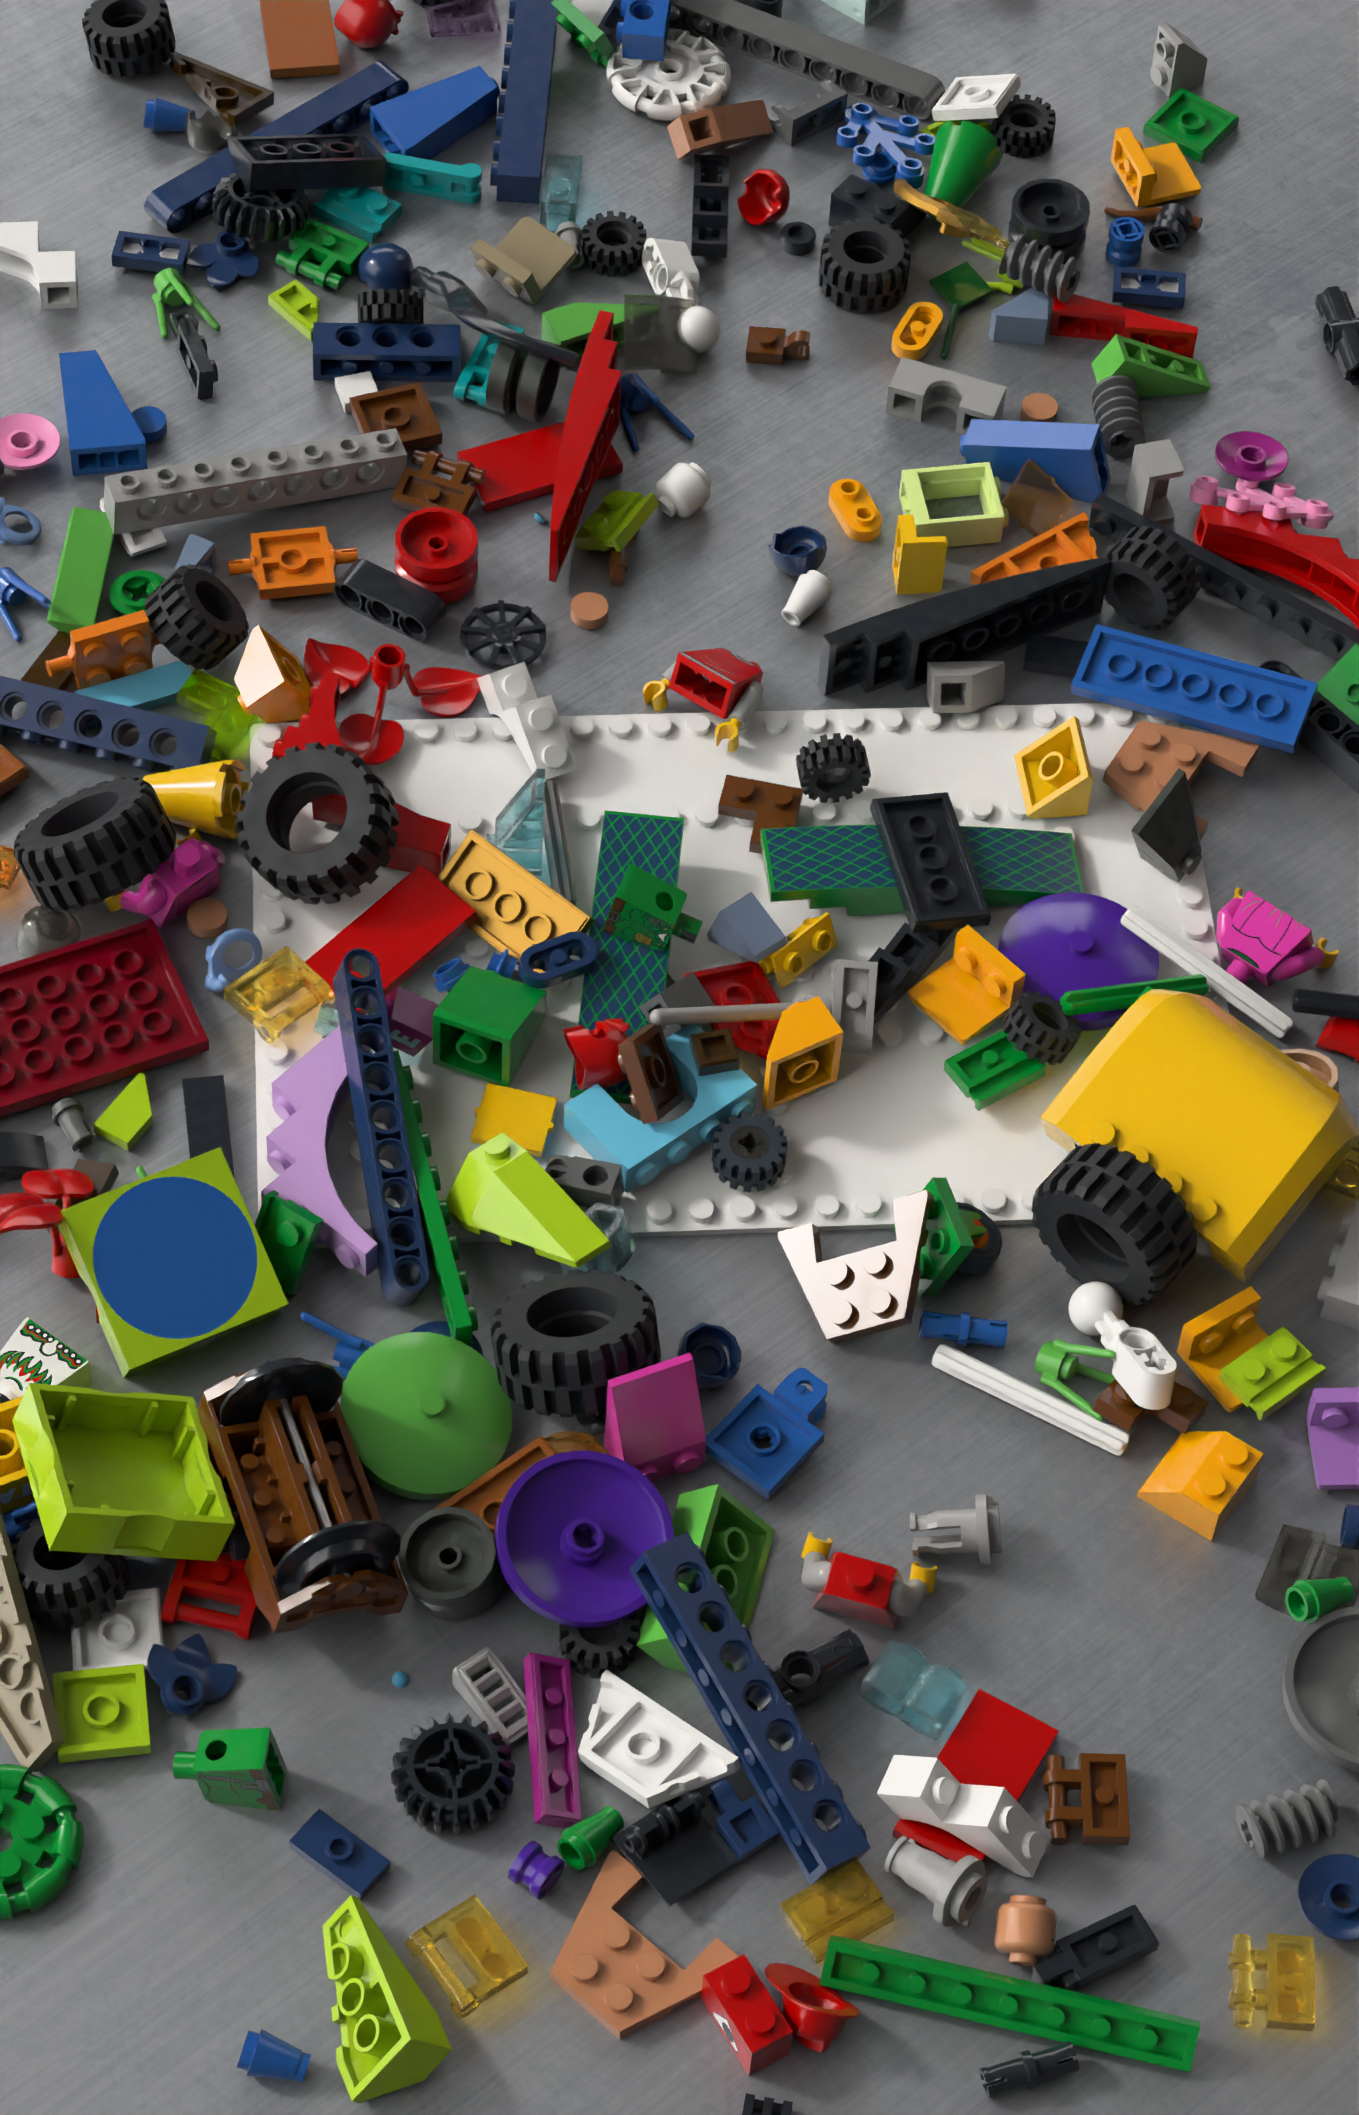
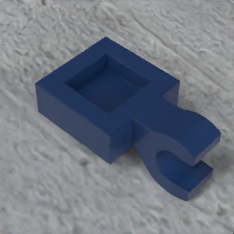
[707,1777,780,1862]

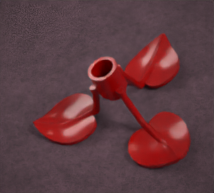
[303,638,482,765]
[0,1168,94,1278]

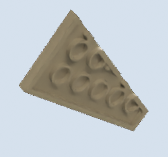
[0,1509,65,1772]

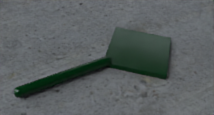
[929,261,993,359]

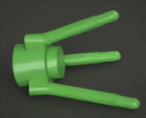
[152,268,221,339]
[1035,1338,1116,1421]

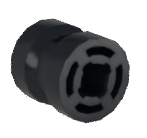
[1149,203,1193,254]

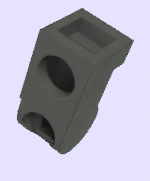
[545,1155,625,1220]

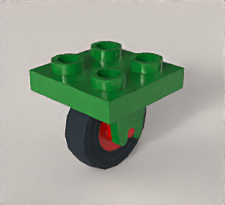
[893,1177,1003,1296]

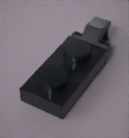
[169,311,218,400]
[1030,1904,1159,1990]

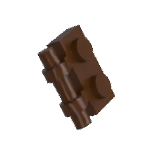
[391,450,486,517]
[1043,1753,1130,1846]

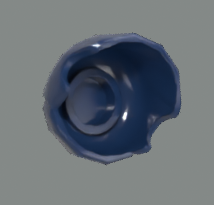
[358,243,414,291]
[768,525,827,577]
[677,1322,741,1388]

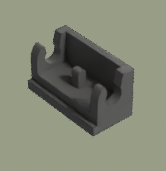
[769,79,848,146]

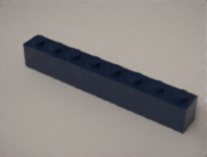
[490,0,558,204]

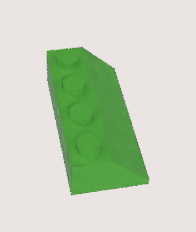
[637,1484,775,1673]

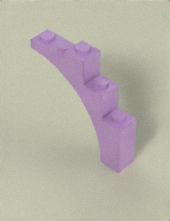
[261,1025,378,1277]

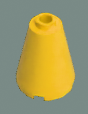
[143,759,250,839]

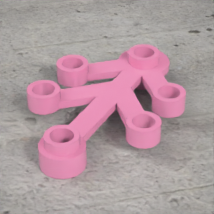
[1189,476,1334,529]

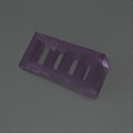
[426,0,502,38]

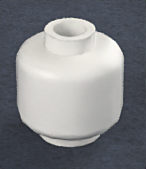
[656,462,711,518]

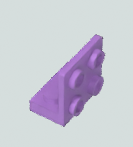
[1306,1387,1359,1490]

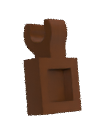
[746,326,810,365]

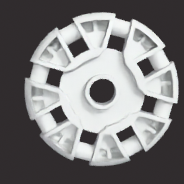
[606,28,731,121]

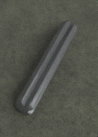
[536,780,577,905]

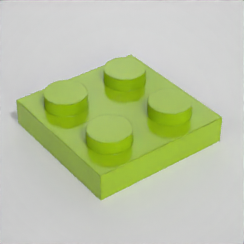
[52,1664,151,1763]

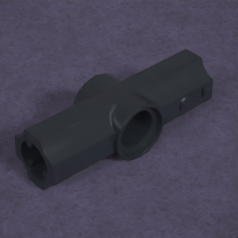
[1315,286,1359,385]
[746,1628,869,1711]

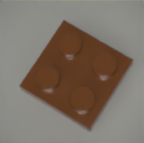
[349,382,442,452]
[618,1023,685,1124]

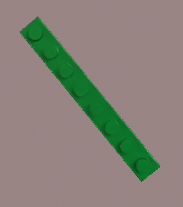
[393,1050,478,1347]
[819,1935,1200,2072]

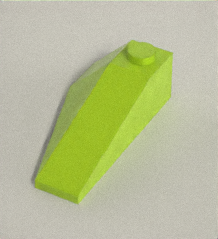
[446,1132,611,1268]
[322,1895,452,2103]

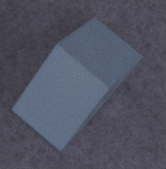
[988,287,1049,346]
[707,892,788,963]

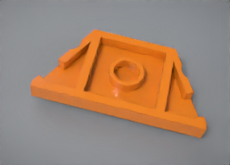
[970,512,1098,585]

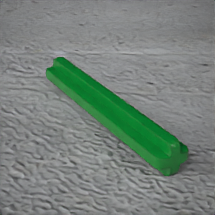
[1060,974,1209,1016]

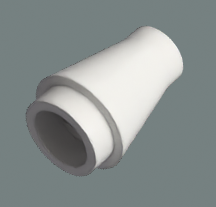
[781,570,833,626]

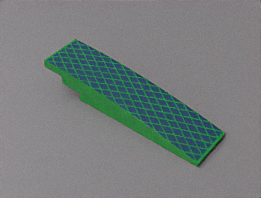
[570,810,684,1104]
[760,825,1084,916]

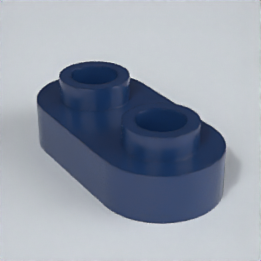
[518,932,597,989]

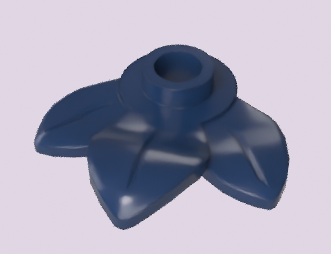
[187,231,259,289]
[147,1634,237,1716]

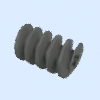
[999,234,1080,303]
[1091,375,1146,458]
[1235,1779,1338,1859]

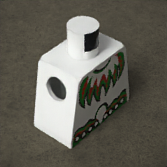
[0,1317,91,1404]

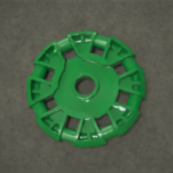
[0,1764,84,1920]

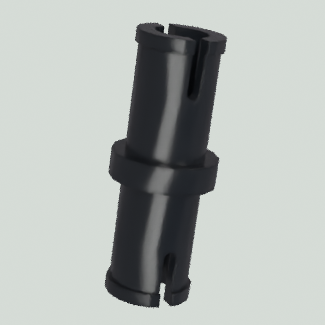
[979,2041,1079,2099]

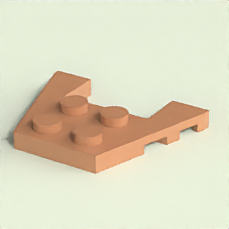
[1103,721,1260,841]
[550,1849,739,2039]

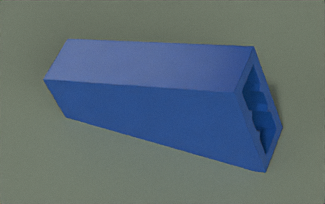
[370,66,500,160]
[59,350,147,476]
[960,419,1111,503]

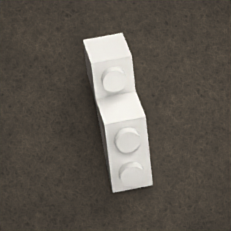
[0,221,78,309]
[477,662,577,782]
[877,1755,1050,1878]

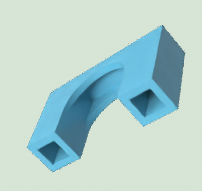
[564,1024,757,1193]

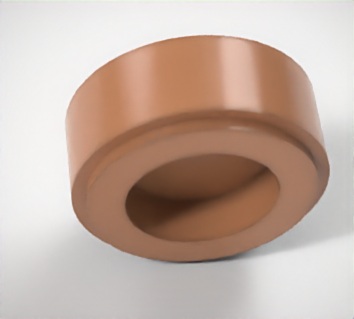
[1020,393,1058,422]
[570,592,609,629]
[187,898,228,938]

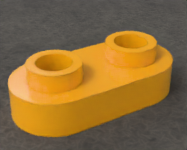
[891,302,943,360]
[828,479,882,542]

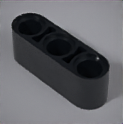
[333,559,447,641]

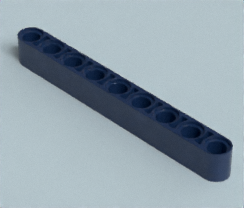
[144,61,409,233]
[333,948,429,1307]

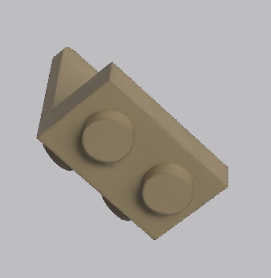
[470,217,576,305]

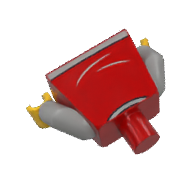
[643,648,763,753]
[801,1532,938,1630]

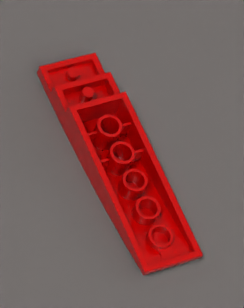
[549,310,622,582]

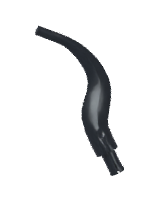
[410,266,578,367]

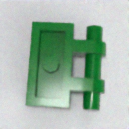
[551,0,615,68]
[276,217,369,290]

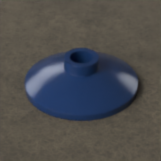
[1297,1854,1359,1941]

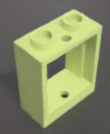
[899,462,1009,547]

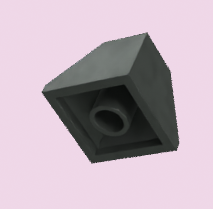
[1131,768,1202,883]

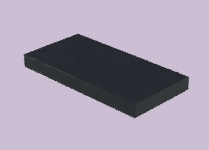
[870,792,991,933]

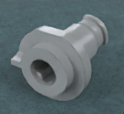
[910,1494,1002,1565]
[884,1836,988,1927]

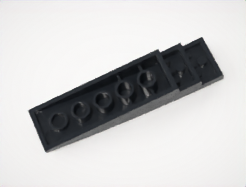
[817,557,1110,696]

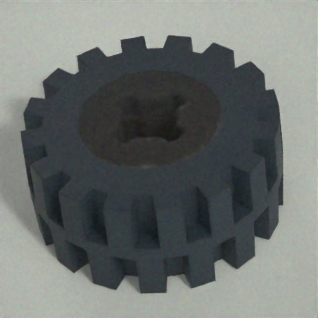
[711,1112,788,1192]

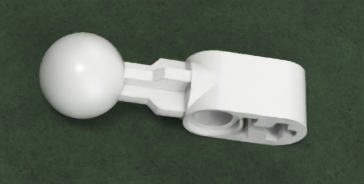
[642,238,720,353]
[1068,1281,1177,1410]

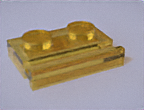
[779,1860,894,1965]

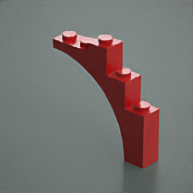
[1193,504,1359,629]
[272,670,451,878]

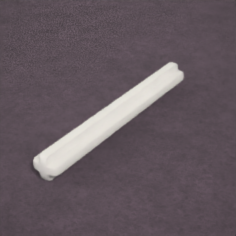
[1120,905,1293,1039]
[932,1344,1130,1456]

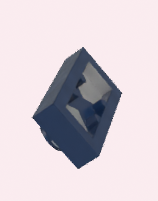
[111,231,191,276]
[1112,267,1186,309]

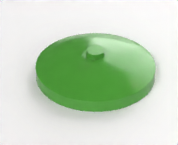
[338,1332,512,1501]

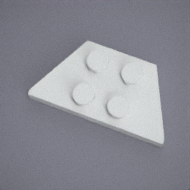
[578,1669,740,1808]

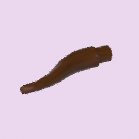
[1104,206,1203,232]
[608,529,640,586]

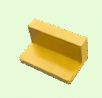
[892,515,948,595]

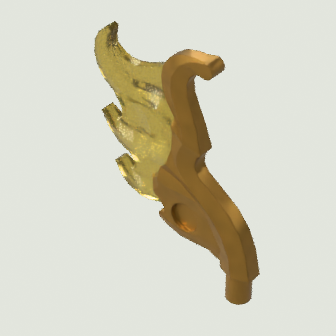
[893,178,1011,251]

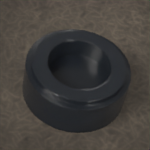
[780,222,816,256]

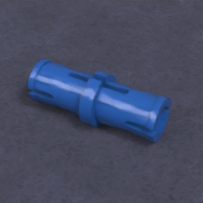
[919,1310,1008,1348]

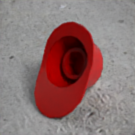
[764,1963,860,2052]

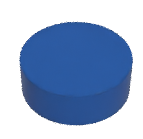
[131,406,167,442]

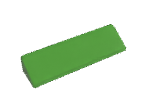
[46,507,114,635]

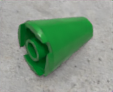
[925,120,1003,220]

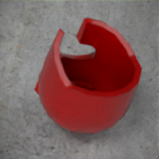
[334,0,404,49]
[562,1018,630,1090]

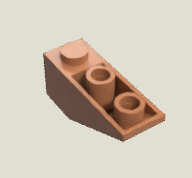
[667,99,774,160]

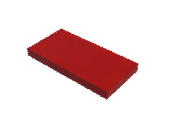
[457,421,623,512]
[302,864,477,1015]
[892,1689,1059,1862]

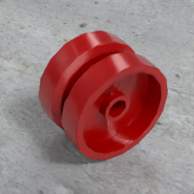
[395,507,478,604]

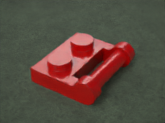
[161,1553,259,1641]

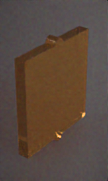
[1001,459,1073,538]

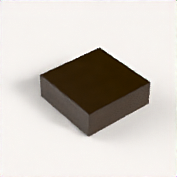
[689,1028,740,1076]

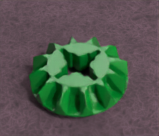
[109,570,165,616]

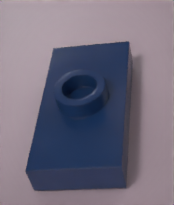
[289,1808,390,1901]

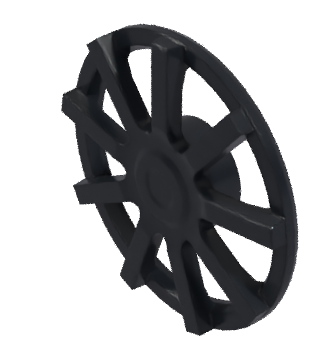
[460,600,546,670]

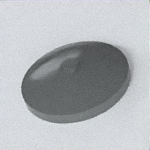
[1282,1606,1359,1773]

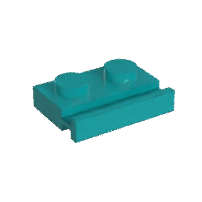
[314,187,402,244]

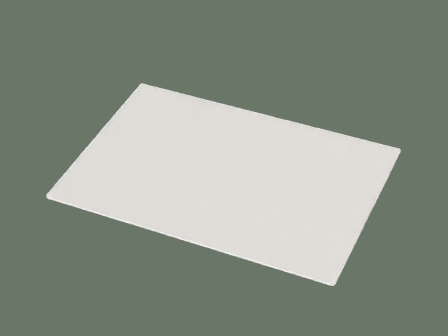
[250,703,1229,1248]

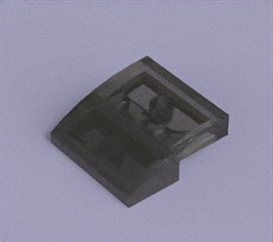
[624,294,697,374]
[1255,1524,1359,1624]

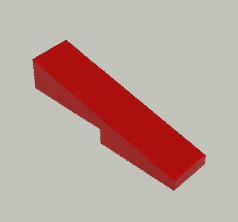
[1049,294,1198,359]

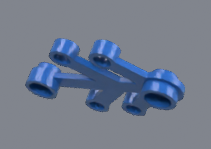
[836,102,935,189]

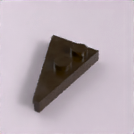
[169,51,274,128]

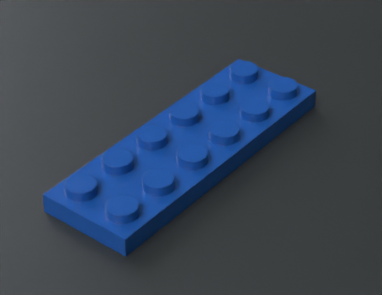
[1071,624,1318,754]

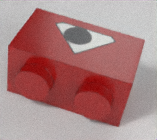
[701,1954,793,2076]

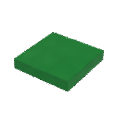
[1143,87,1239,164]

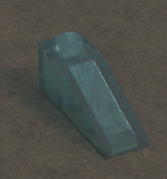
[540,153,583,233]
[487,769,545,876]

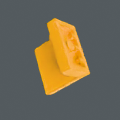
[1110,127,1201,207]
[907,925,1026,1045]
[1177,1286,1268,1412]

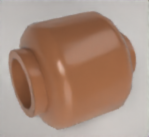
[994,1895,1057,1967]

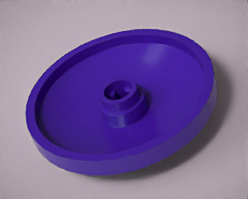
[998,892,1159,1031]
[494,1451,674,1628]

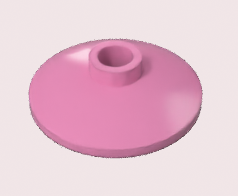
[0,413,60,470]

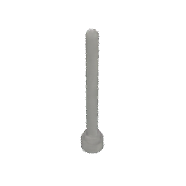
[650,993,832,1025]

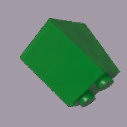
[433,966,547,1088]

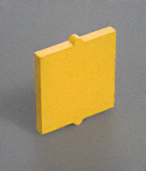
[470,1083,558,1157]

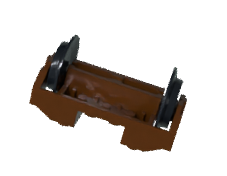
[197,1357,408,1634]

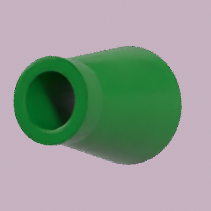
[1285,1577,1354,1623]
[557,1806,624,1870]

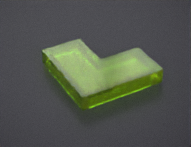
[176,669,258,760]

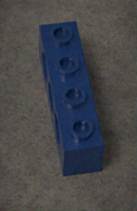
[313,322,461,382]

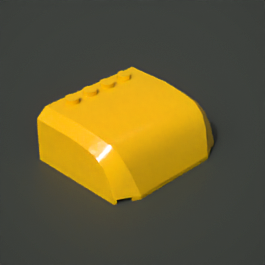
[1041,989,1359,1284]

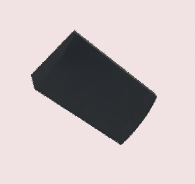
[228,133,386,191]

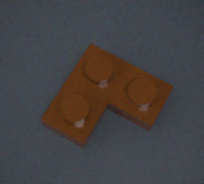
[718,774,803,854]
[1092,1379,1209,1434]

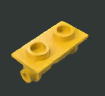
[758,912,838,989]

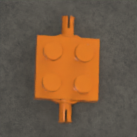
[227,526,358,600]
[45,610,162,690]

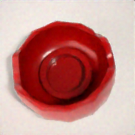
[737,169,790,226]

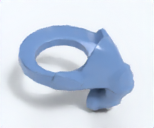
[0,497,41,546]
[205,928,263,993]

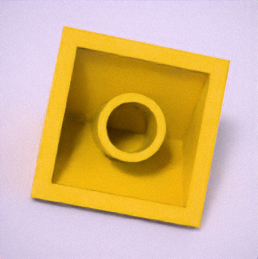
[1014,716,1093,819]

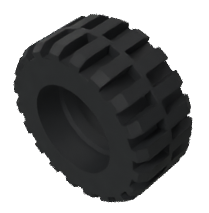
[236,742,399,905]
[13,776,176,911]
[1032,1143,1197,1305]
[491,1270,661,1417]

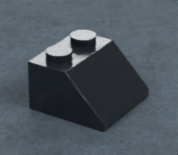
[828,174,927,239]

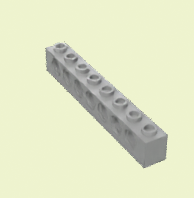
[104,428,407,535]

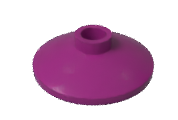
[1214,431,1289,481]

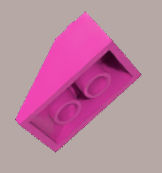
[604,1353,706,1484]

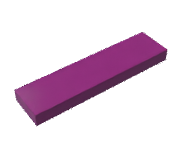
[523,1652,583,1829]

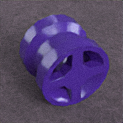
[508,1840,565,1900]

